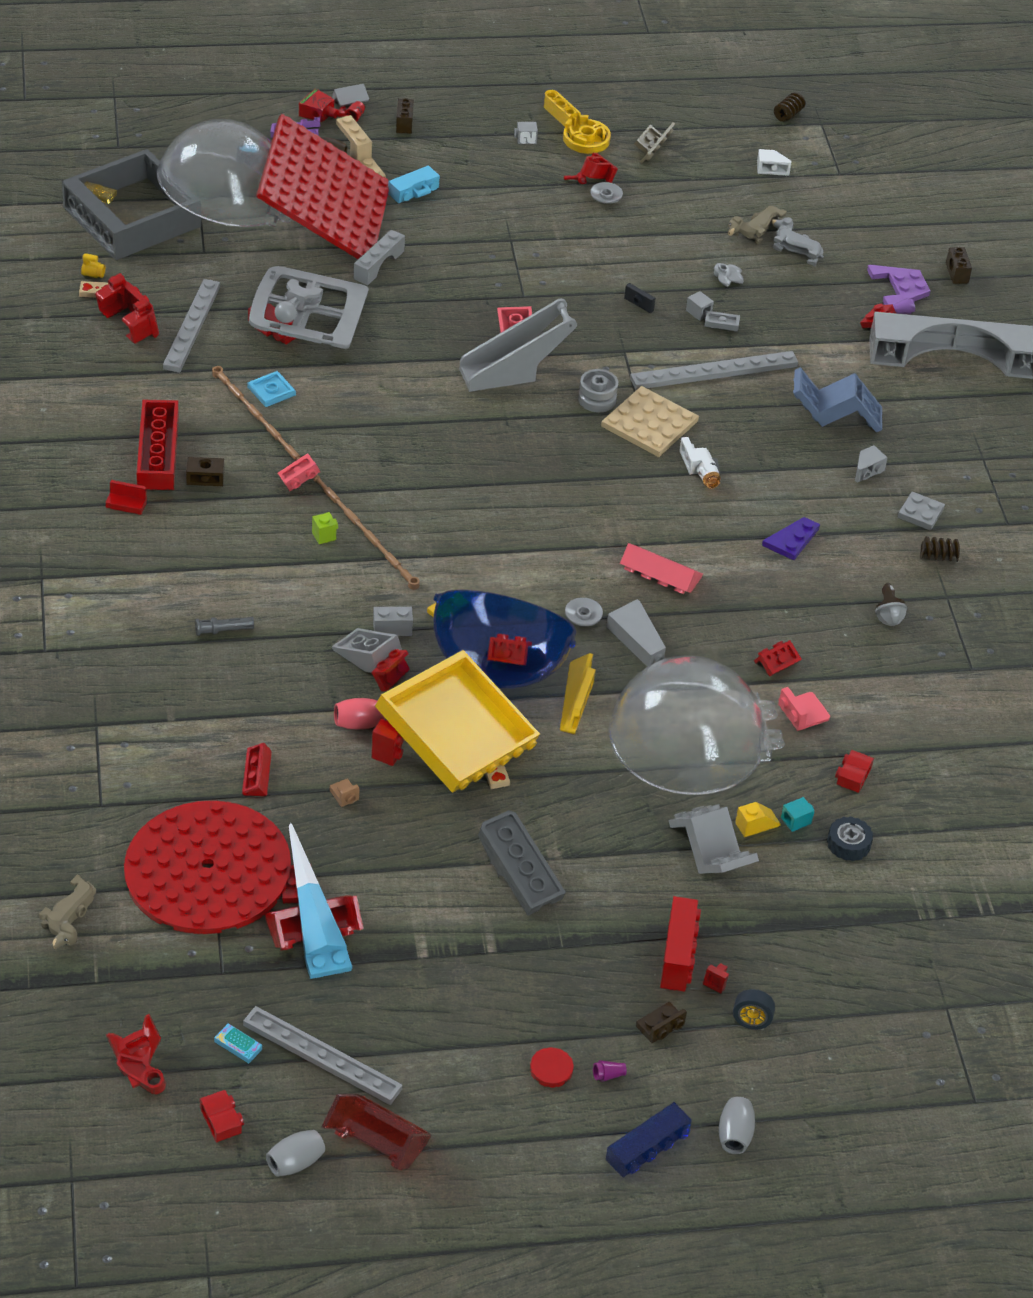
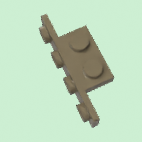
[634,122,675,164]

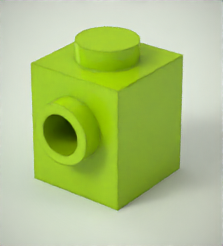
[312,512,338,544]

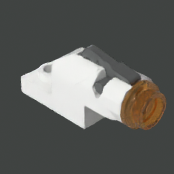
[680,437,721,488]

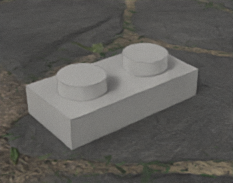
[704,311,740,331]

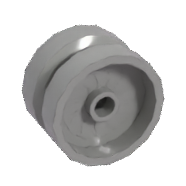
[578,369,618,413]

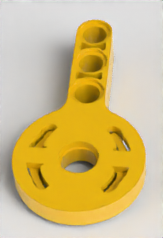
[544,90,611,154]

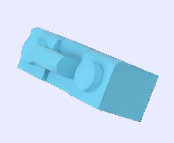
[388,165,440,203]

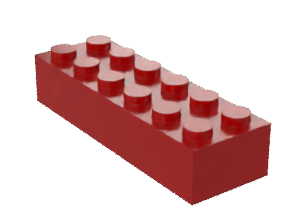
[137,400,179,490]

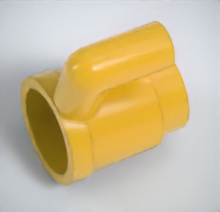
[81,253,106,278]

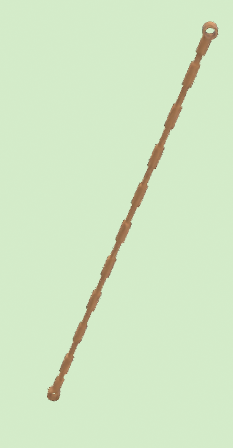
[212,366,420,590]

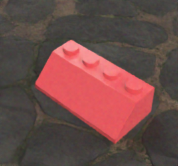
[620,543,703,594]

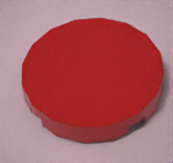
[530,1047,574,1088]

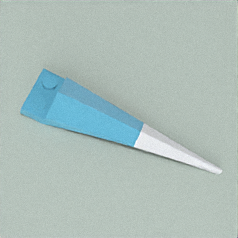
[289,823,352,979]

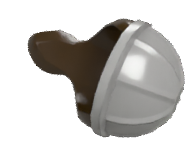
[875,583,907,626]

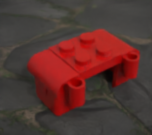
[95,273,159,344]

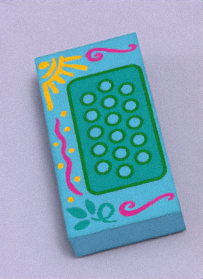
[214,1024,262,1064]

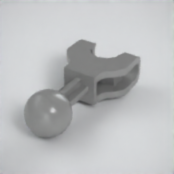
[275,278,323,323]

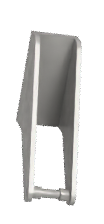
[459,298,577,392]

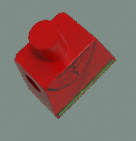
[299,88,339,122]

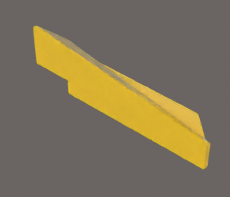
[560,653,596,735]

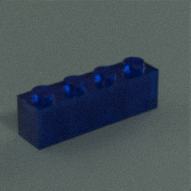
[605,1102,692,1178]

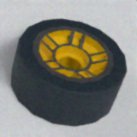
[733,989,775,1030]

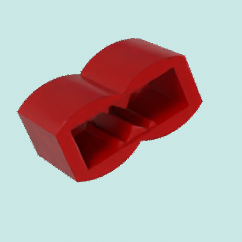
[835,750,874,793]
[200,1090,244,1142]

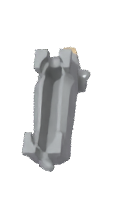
[772,217,824,266]

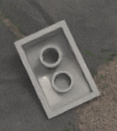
[332,628,402,673]

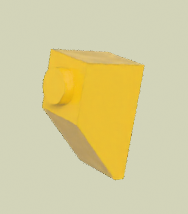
[735,802,780,837]

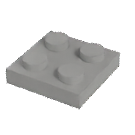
[898,492,945,531]

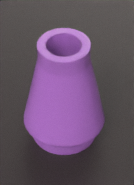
[893,298,915,314]

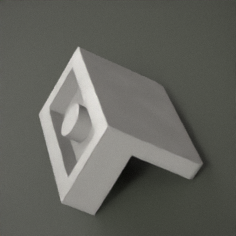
[332,84,369,107]

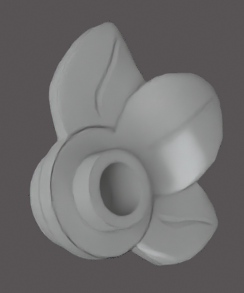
[714,263,744,287]

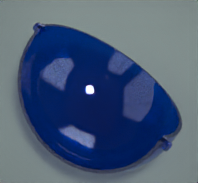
[433,590,576,689]

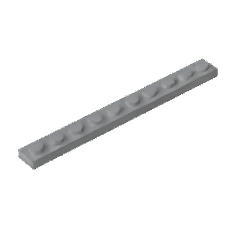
[630,351,798,390]

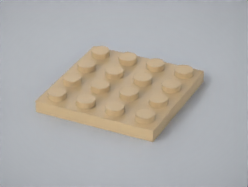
[601,386,699,457]

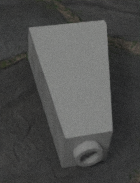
[606,599,666,668]

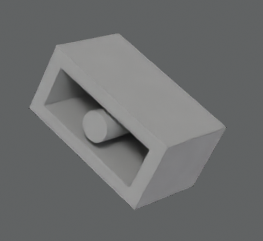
[373,607,413,636]

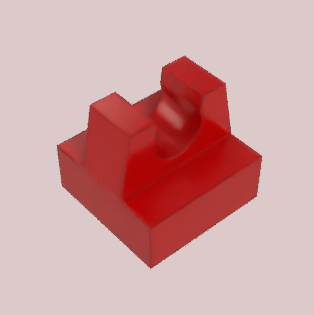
[703,963,729,993]

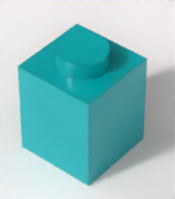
[781,797,814,832]

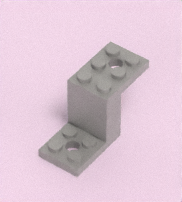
[668,804,759,874]

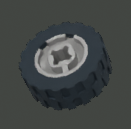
[827,817,873,861]

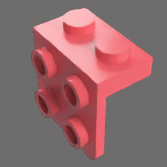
[778,687,830,731]

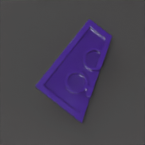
[762,517,820,560]

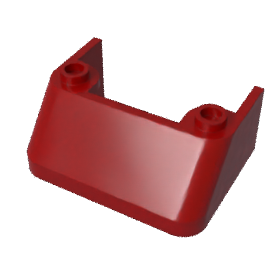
[265,895,364,950]

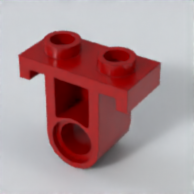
[580,153,618,183]

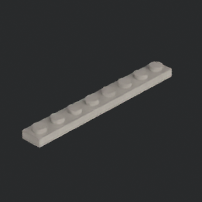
[163,279,220,373]
[243,1006,402,1105]

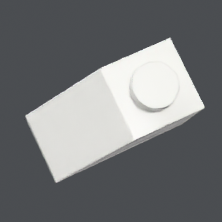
[757,149,791,176]

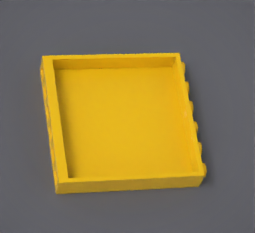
[375,650,540,793]

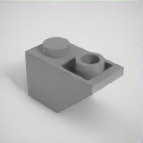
[855,445,887,483]

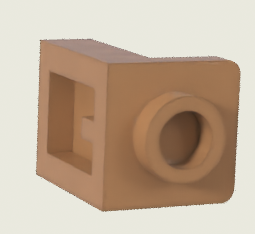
[330,778,359,807]

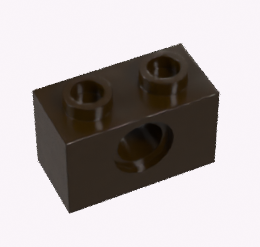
[396,98,414,134]
[946,247,972,284]
[186,457,225,487]

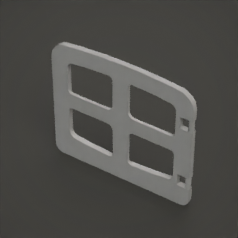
[249,266,369,349]

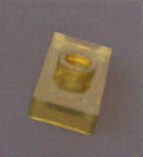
[84,181,117,204]

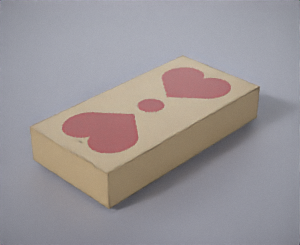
[79,281,108,298]
[485,765,510,789]

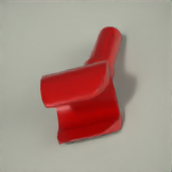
[564,172,587,184]

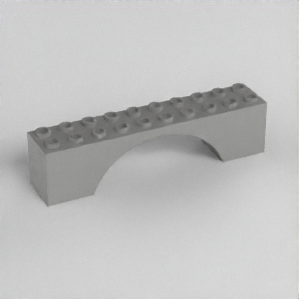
[869,312,1033,379]

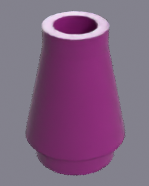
[593,1060,627,1082]

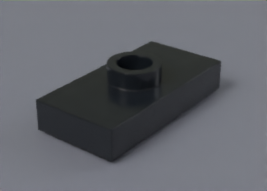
[624,283,656,314]

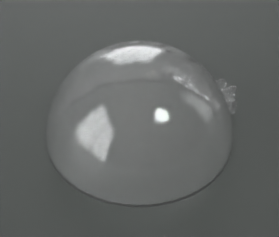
[157,119,293,227]
[609,655,785,795]

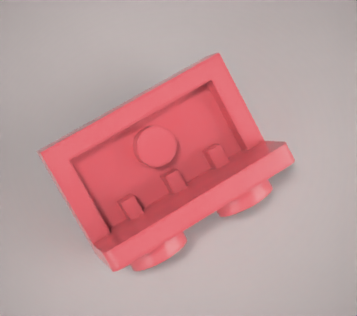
[278,453,320,491]

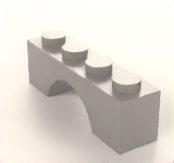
[354,230,405,286]

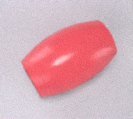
[334,698,385,730]

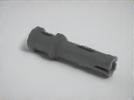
[195,617,254,636]

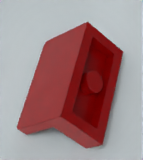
[106,480,147,515]

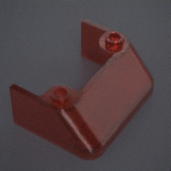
[321,1094,431,1170]

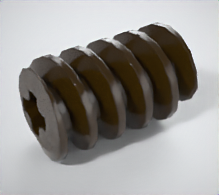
[774,92,806,122]
[920,536,960,562]

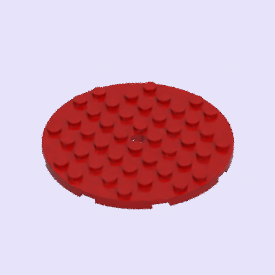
[124,801,291,934]

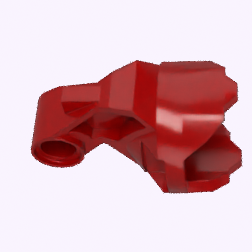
[106,1014,166,1094]

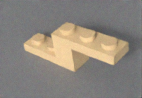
[336,115,386,178]

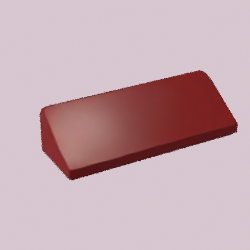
[242,743,272,796]

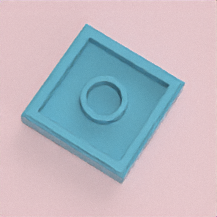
[247,371,296,407]

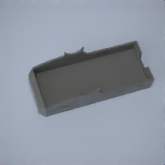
[478,811,566,916]

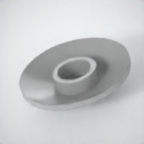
[590,182,623,203]
[565,598,603,626]

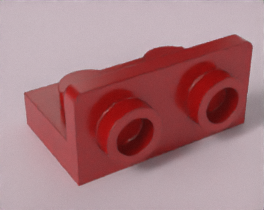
[487,634,532,665]
[754,640,802,677]
[371,649,410,691]

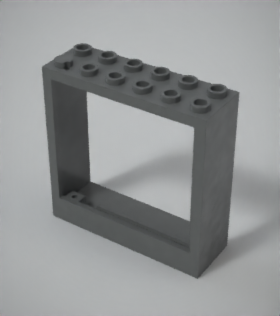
[62,149,202,260]

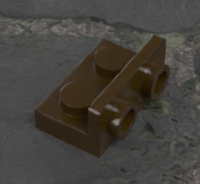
[636,1001,687,1043]

